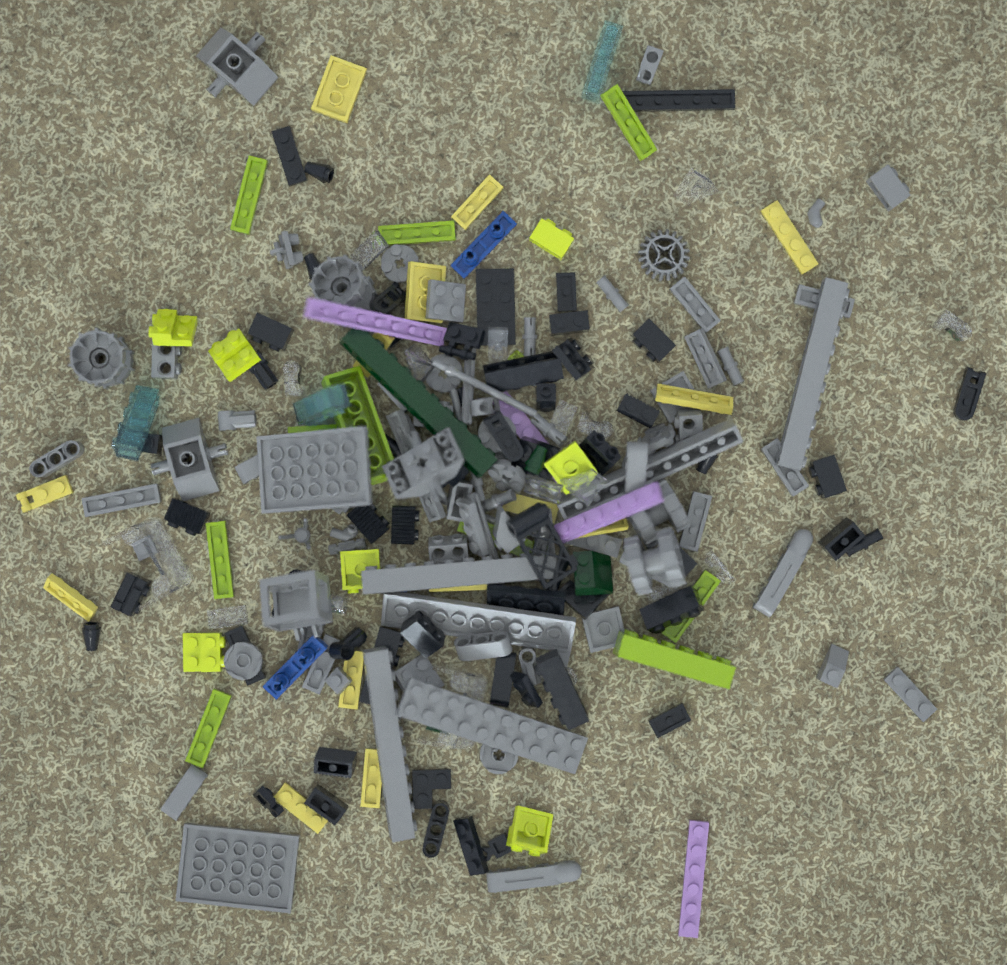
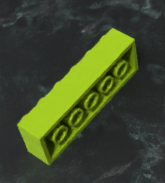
[321,366,394,486]
[613,629,736,689]

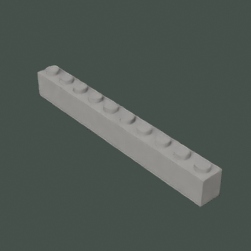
[775,277,850,471]
[556,418,743,520]
[361,551,558,595]
[362,646,417,843]

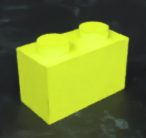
[529,218,574,260]

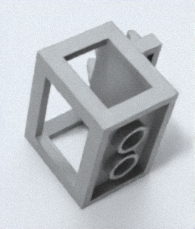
[259,570,333,641]

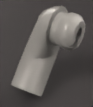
[330,524,358,542]

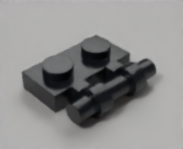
[439,322,486,361]

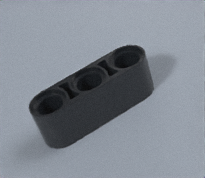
[490,652,516,708]
[422,800,450,858]

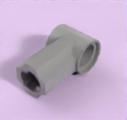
[218,410,257,431]
[519,647,542,685]

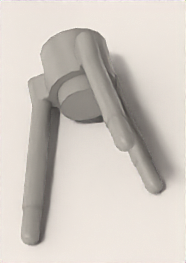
[278,518,311,550]

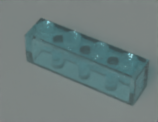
[581,20,623,104]
[293,384,351,426]
[112,385,160,461]

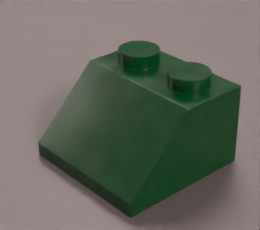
[573,551,614,596]

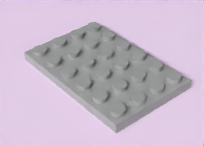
[257,426,373,514]
[176,823,300,913]

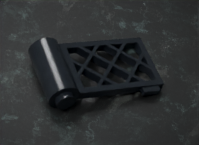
[506,502,579,589]

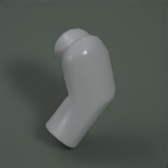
[807,198,825,228]

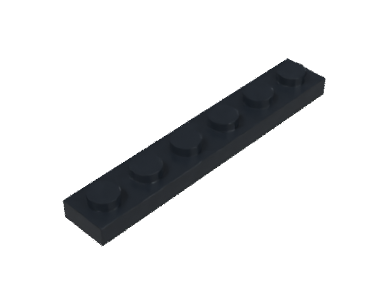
[622,89,735,112]

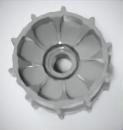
[309,254,378,327]
[68,327,135,390]
[628,478,690,550]
[624,527,686,595]

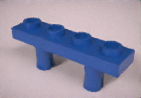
[450,211,517,279]
[262,634,328,700]

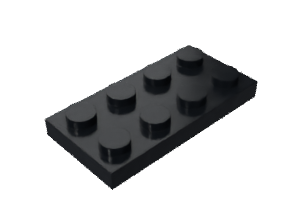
[476,268,516,346]
[487,584,566,616]

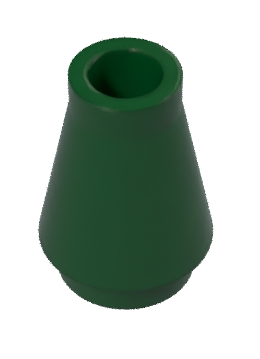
[525,445,548,475]

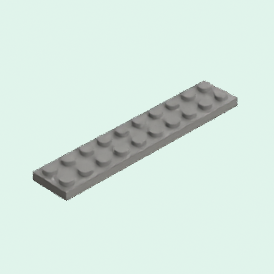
[381,592,576,653]
[396,677,588,774]

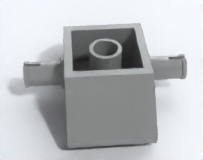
[196,28,279,106]
[150,418,229,502]
[382,427,464,501]

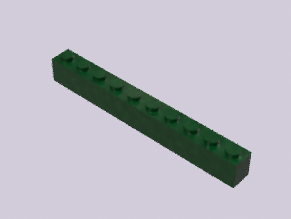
[339,328,498,478]

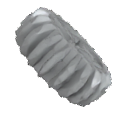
[638,229,690,281]

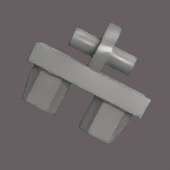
[270,231,304,269]

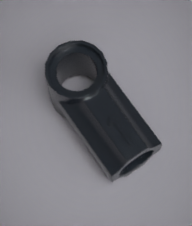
[248,349,279,390]
[329,627,367,660]

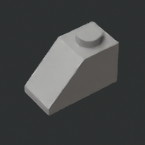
[446,480,473,522]
[493,505,526,553]
[816,643,849,688]

